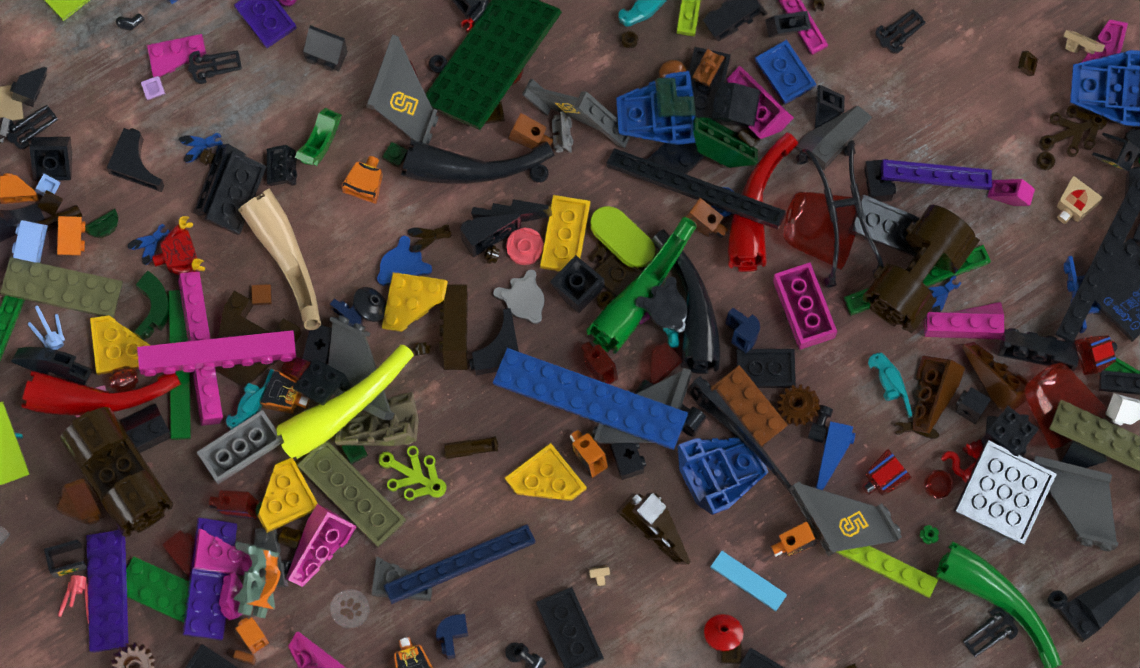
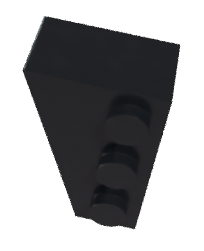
[703,0,768,41]

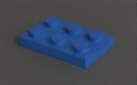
[755,40,817,105]

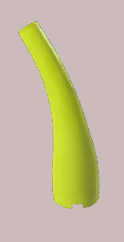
[277,344,414,459]

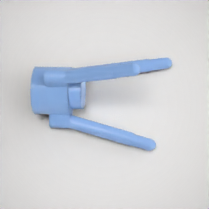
[28,305,65,350]

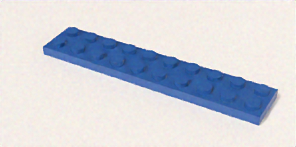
[493,348,688,450]

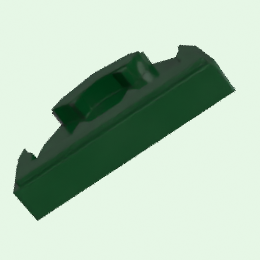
[85,209,119,238]

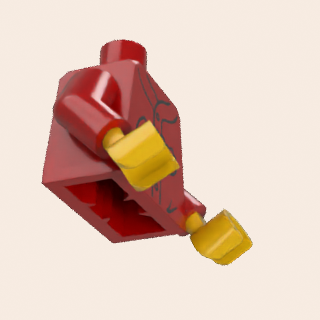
[152,216,205,276]

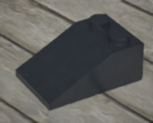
[460,213,521,258]

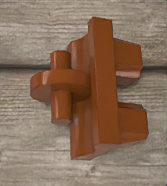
[692,49,724,86]

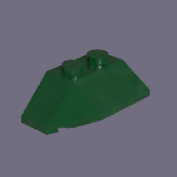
[693,117,758,168]

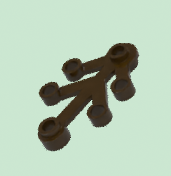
[1039,105,1107,157]

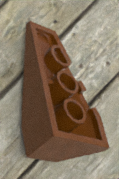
[962,342,1037,411]
[913,355,965,434]
[56,478,104,525]

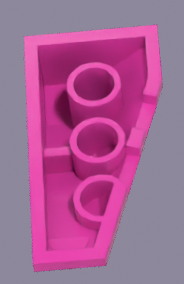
[727,66,794,139]
[286,504,357,587]
[288,632,346,668]

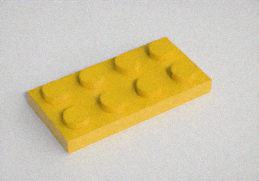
[540,195,591,271]

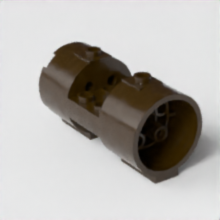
[863,205,980,334]
[60,407,173,537]

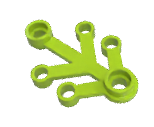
[379,446,446,501]

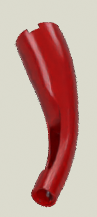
[728,132,798,272]
[21,371,181,416]

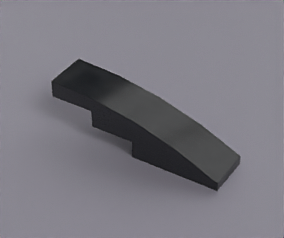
[471,199,552,222]

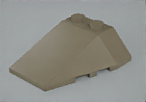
[335,392,419,446]

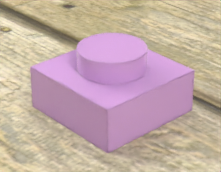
[141,76,165,100]

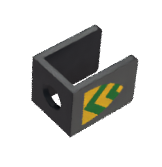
[1092,132,1140,172]
[44,540,87,578]

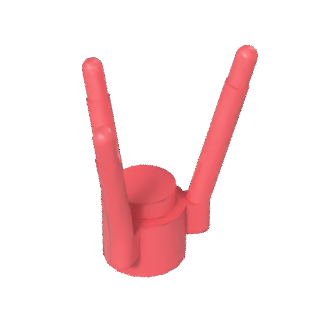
[58,575,89,624]

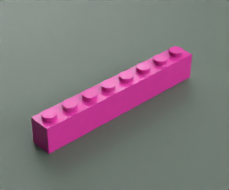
[178,272,223,426]
[137,330,296,376]

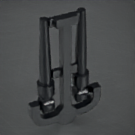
[875,9,926,53]
[188,50,242,84]
[7,105,58,149]
[963,608,1018,657]

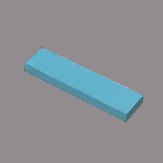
[711,551,787,612]

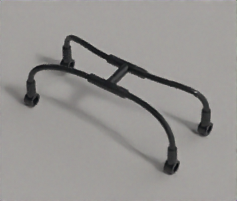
[796,140,884,288]

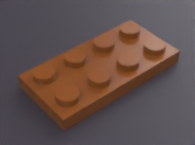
[711,365,788,446]

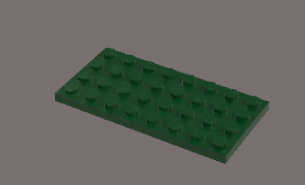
[426,0,562,130]

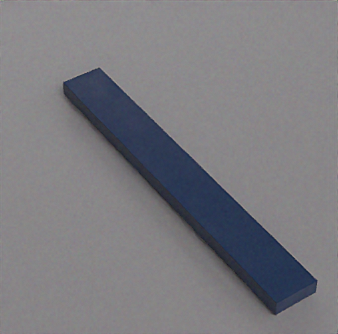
[383,524,536,604]

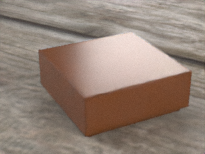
[252,284,272,305]
[233,650,256,666]

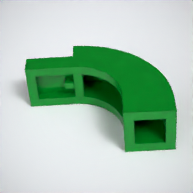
[295,108,342,166]

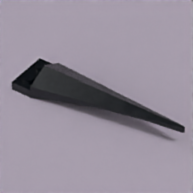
[687,376,792,495]
[1058,564,1140,642]

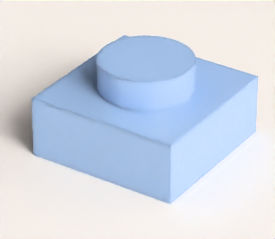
[35,174,61,196]

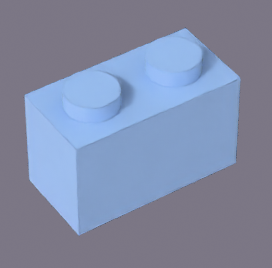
[12,220,48,263]

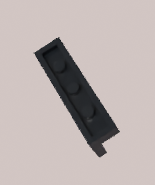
[193,144,246,216]

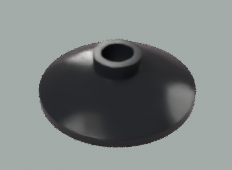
[353,287,387,322]

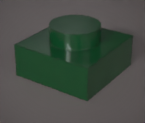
[382,142,408,168]
[342,445,368,465]

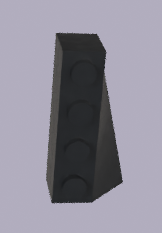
[998,328,1081,371]

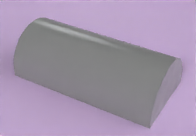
[197,410,284,485]

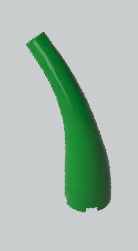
[587,217,697,354]
[936,541,1062,668]

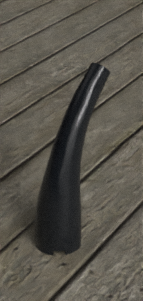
[401,139,555,184]
[652,229,720,374]

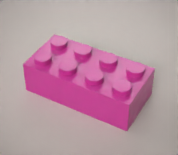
[773,263,837,350]

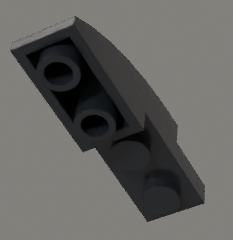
[11,347,93,385]

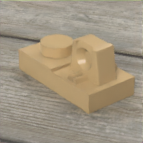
[1064,30,1105,54]

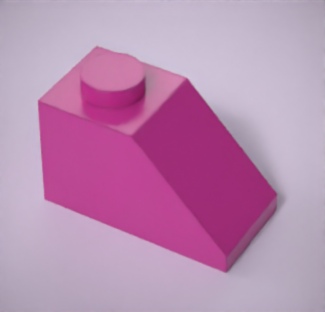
[987,179,1035,206]
[219,572,254,620]

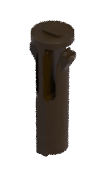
[36,205,83,232]
[444,436,499,459]

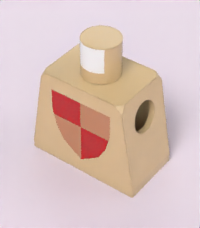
[1057,176,1103,224]

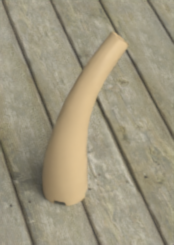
[238,188,321,330]

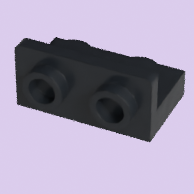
[267,145,297,186]

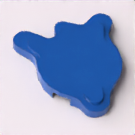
[377,236,432,286]

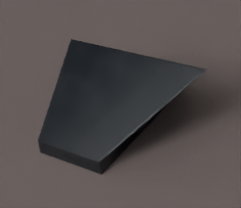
[815,85,845,129]
[1061,440,1108,468]

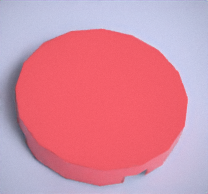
[506,227,544,265]

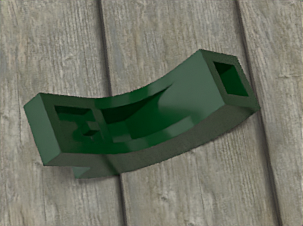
[134,271,169,341]

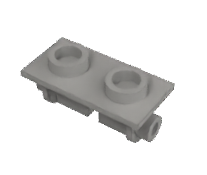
[552,112,573,153]

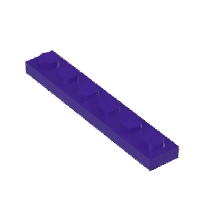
[881,159,992,190]

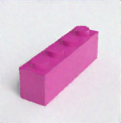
[924,302,1004,339]

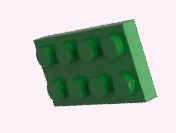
[126,556,189,623]

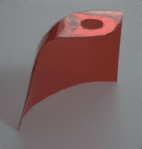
[783,192,856,270]
[1025,363,1108,449]

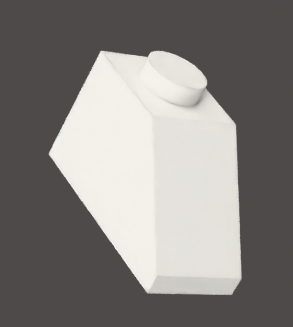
[1106,393,1140,425]

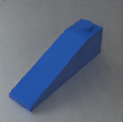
[816,421,855,490]

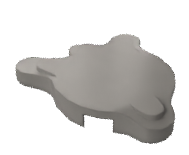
[493,270,545,324]

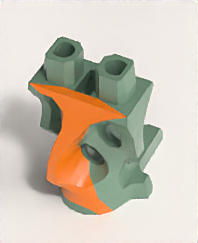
[234,541,281,618]

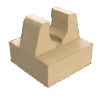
[588,565,610,586]

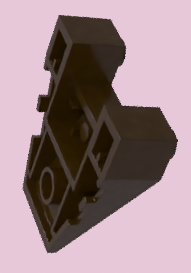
[215,290,302,387]
[616,493,691,565]

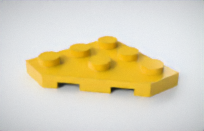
[382,272,448,332]
[90,315,150,375]
[505,443,587,501]
[258,458,318,533]

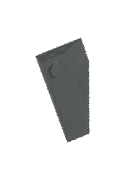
[795,106,872,171]

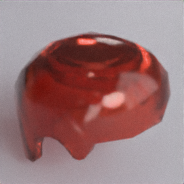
[924,470,953,499]

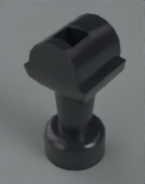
[808,405,833,443]
[512,643,547,668]

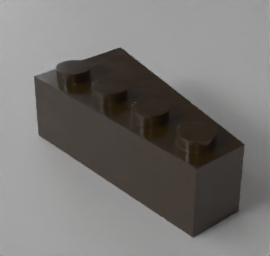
[439,284,468,370]

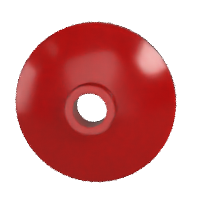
[704,614,743,651]

